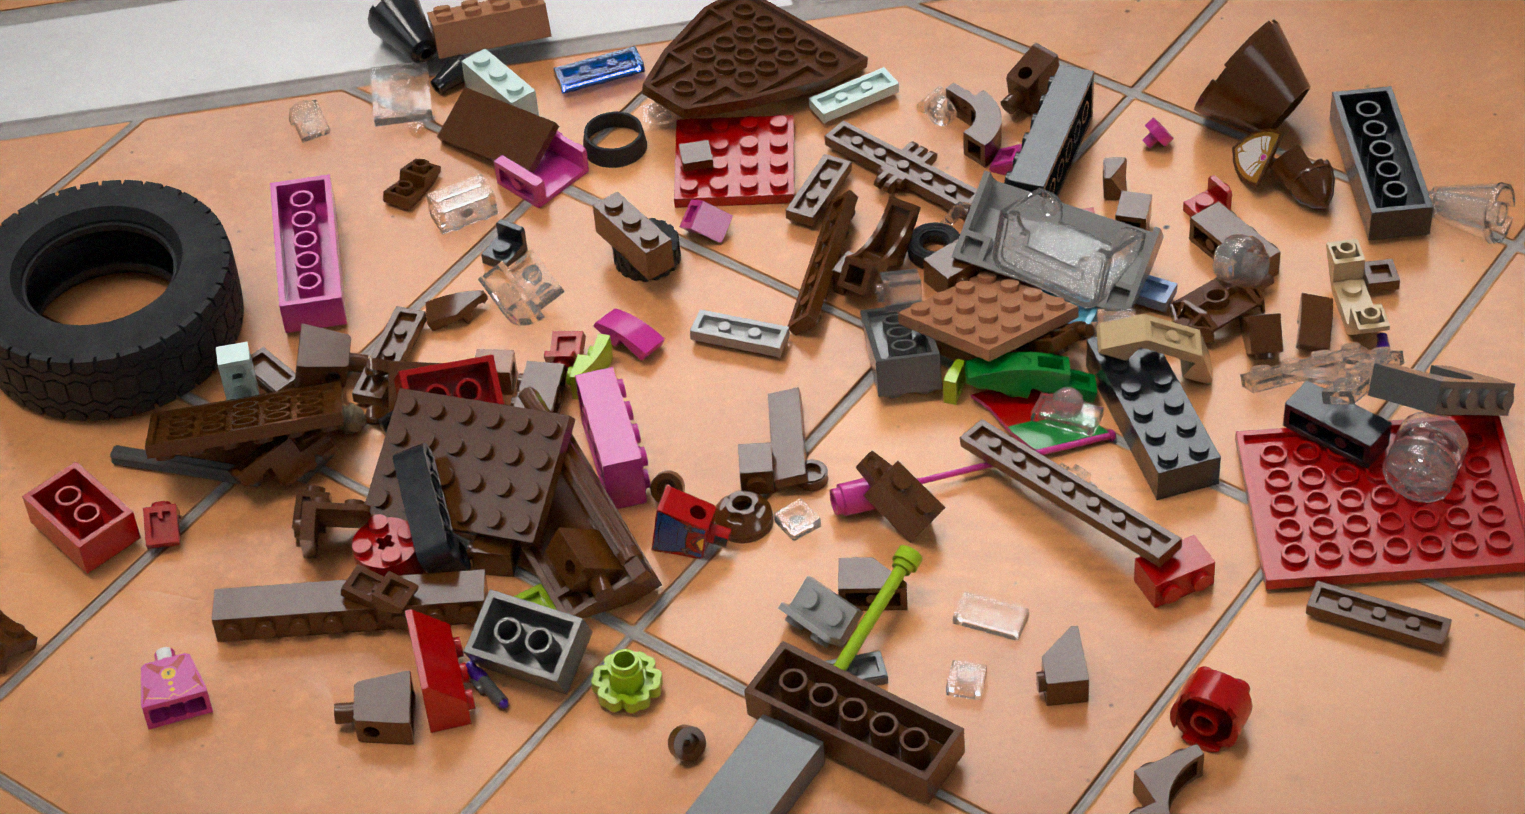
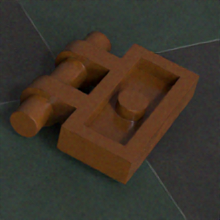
[1016,321,1095,355]

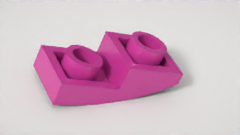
[593,308,665,361]

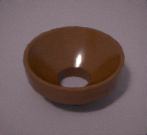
[714,491,774,543]

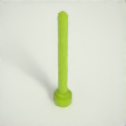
[834,545,923,671]

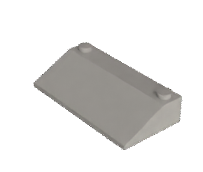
[952,170,1164,317]

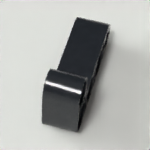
[393,442,471,573]

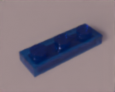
[553,46,645,94]

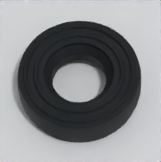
[907,222,960,269]

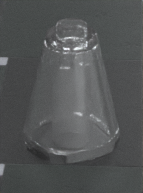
[1428,182,1515,244]

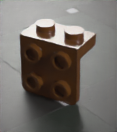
[294,497,372,558]

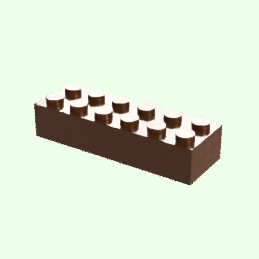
[744,641,965,804]

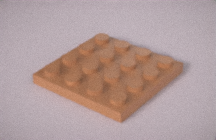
[898,270,1079,362]

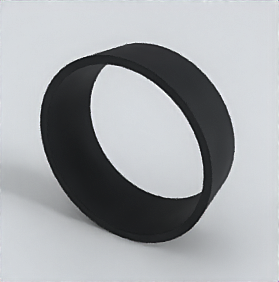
[583,111,647,168]

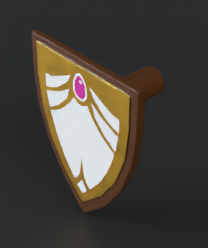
[1232,128,1285,188]

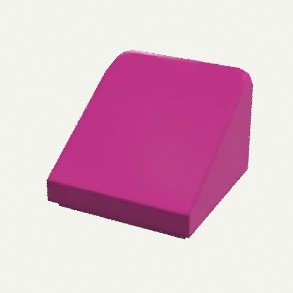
[989,144,1022,175]

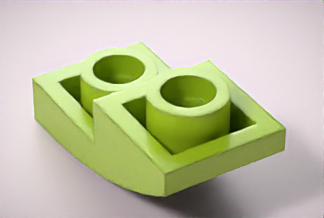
[566,334,613,400]

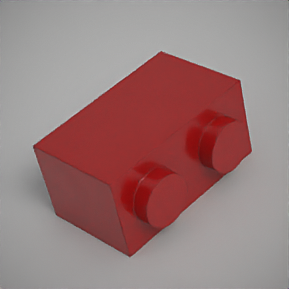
[1134,535,1215,608]

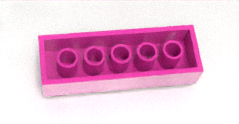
[270,174,347,333]

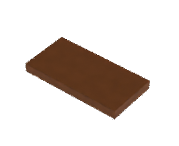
[437,87,560,174]

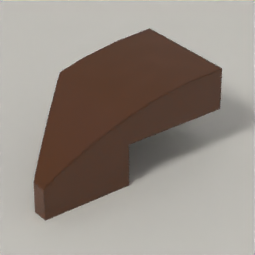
[426,290,488,331]

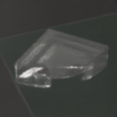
[406,107,436,139]

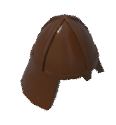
[1270,145,1335,209]

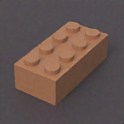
[427,0,551,59]

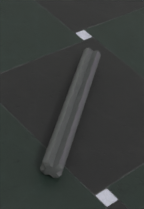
[110,445,263,487]

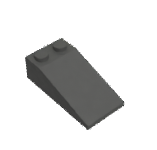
[860,304,942,398]

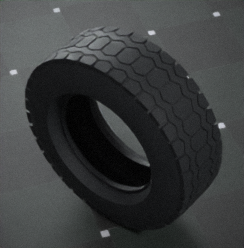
[0,180,244,421]

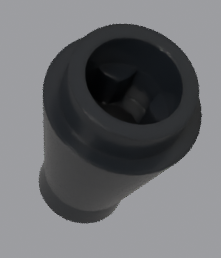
[430,54,466,95]

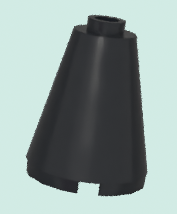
[367,0,436,63]

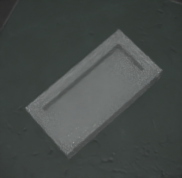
[953,591,1029,641]

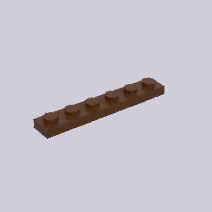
[787,190,858,335]

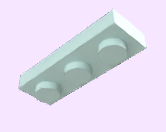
[809,67,899,123]

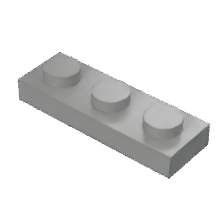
[690,309,790,357]

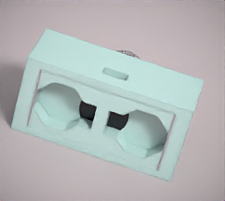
[216,342,259,400]

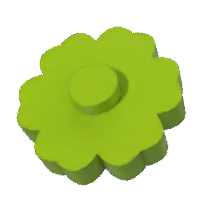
[591,649,663,713]

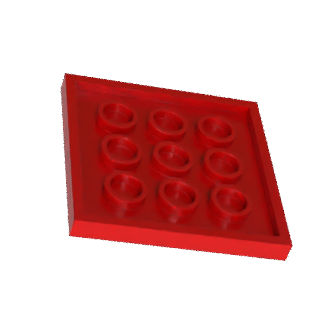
[674,115,795,208]

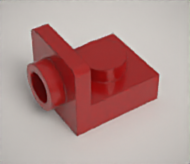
[1183,175,1233,217]
[143,501,181,549]

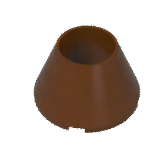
[1194,19,1311,132]

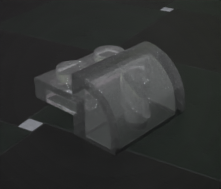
[478,249,565,326]

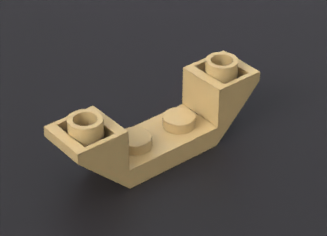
[1326,239,1390,335]
[1096,314,1213,385]

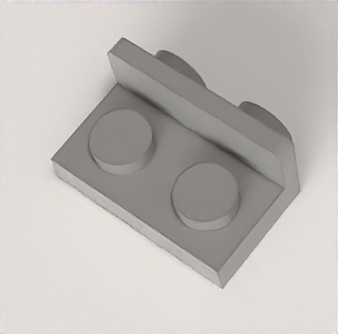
[778,576,864,648]

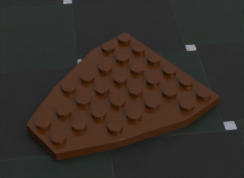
[642,0,868,119]

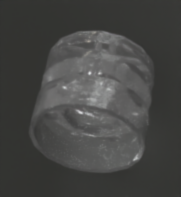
[1383,412,1469,502]

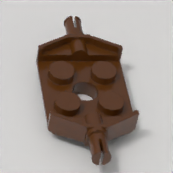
[1169,272,1274,344]

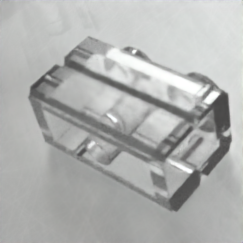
[426,174,498,235]

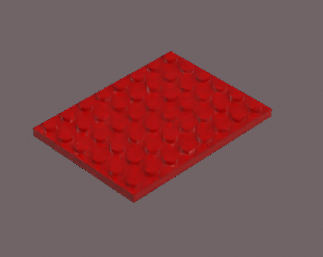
[1235,415,1525,589]

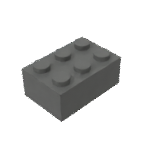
[463,589,593,695]

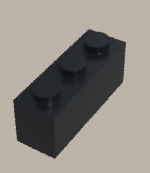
[1283,380,1392,469]

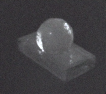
[1031,387,1104,437]

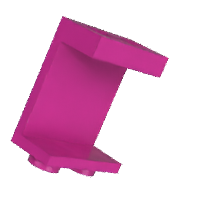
[494,131,589,208]

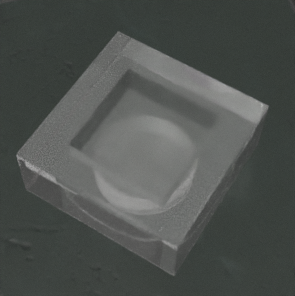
[774,498,821,541]
[946,660,987,700]

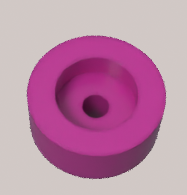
[1142,117,1174,148]

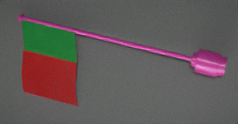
[829,389,1116,516]

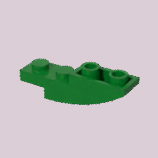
[965,352,1098,403]

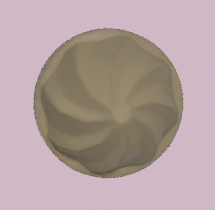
[338,403,367,435]

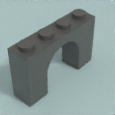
[1368,363,1515,416]

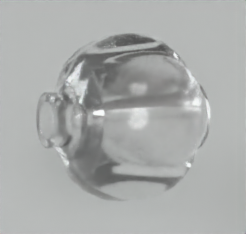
[1213,234,1270,291]

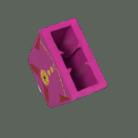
[141,647,213,730]

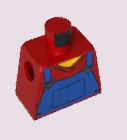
[651,486,732,559]

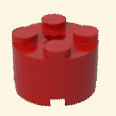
[352,514,424,577]
[1170,666,1253,752]

